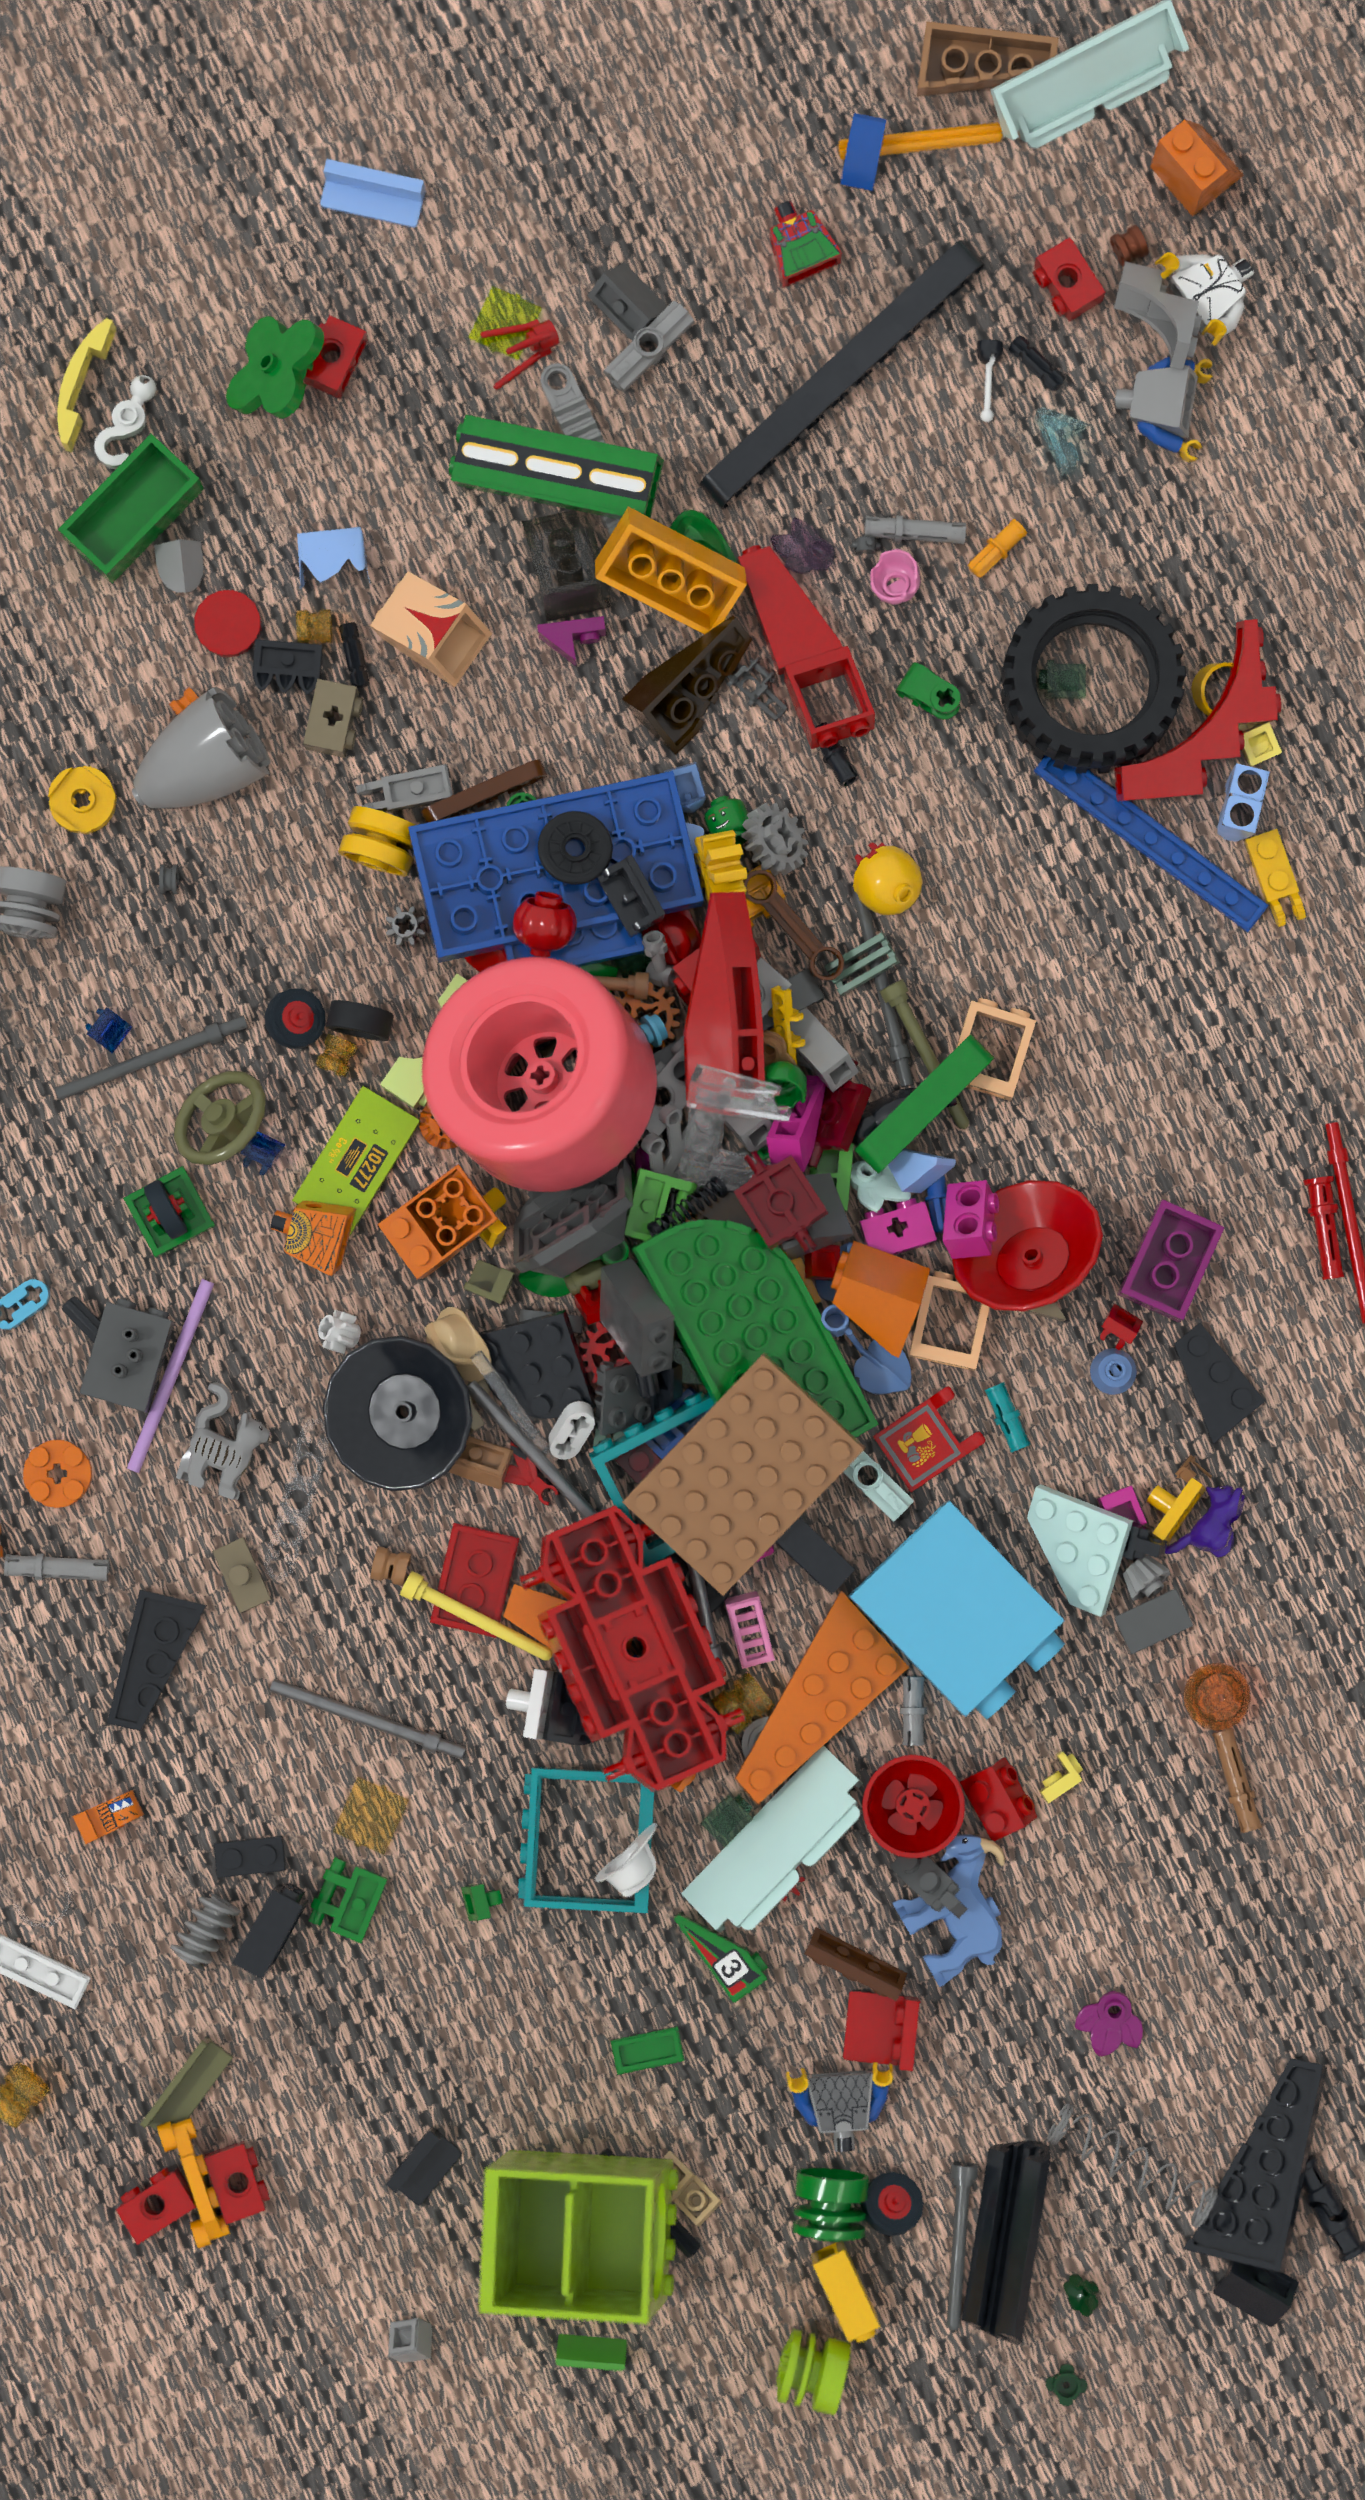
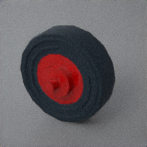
[265,988,326,1049]
[861,2172,924,2236]

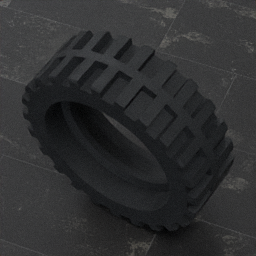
[1000,584,1186,774]

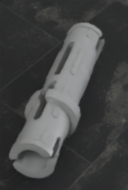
[864,515,966,544]
[4,1553,109,1581]

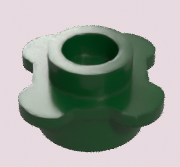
[1045,2363,1087,2406]

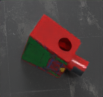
[769,201,842,288]

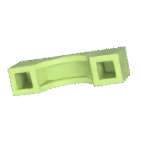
[380,974,468,1110]

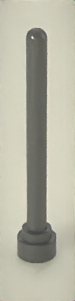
[947,2162,978,2331]

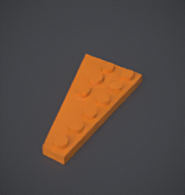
[734,1590,909,1805]

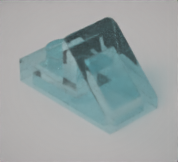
[1034,407,1087,478]

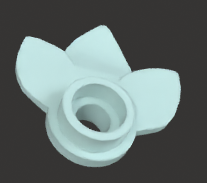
[850,1161,911,1213]

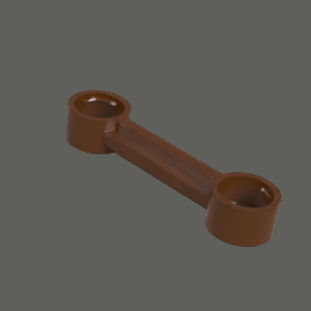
[743,870,844,981]

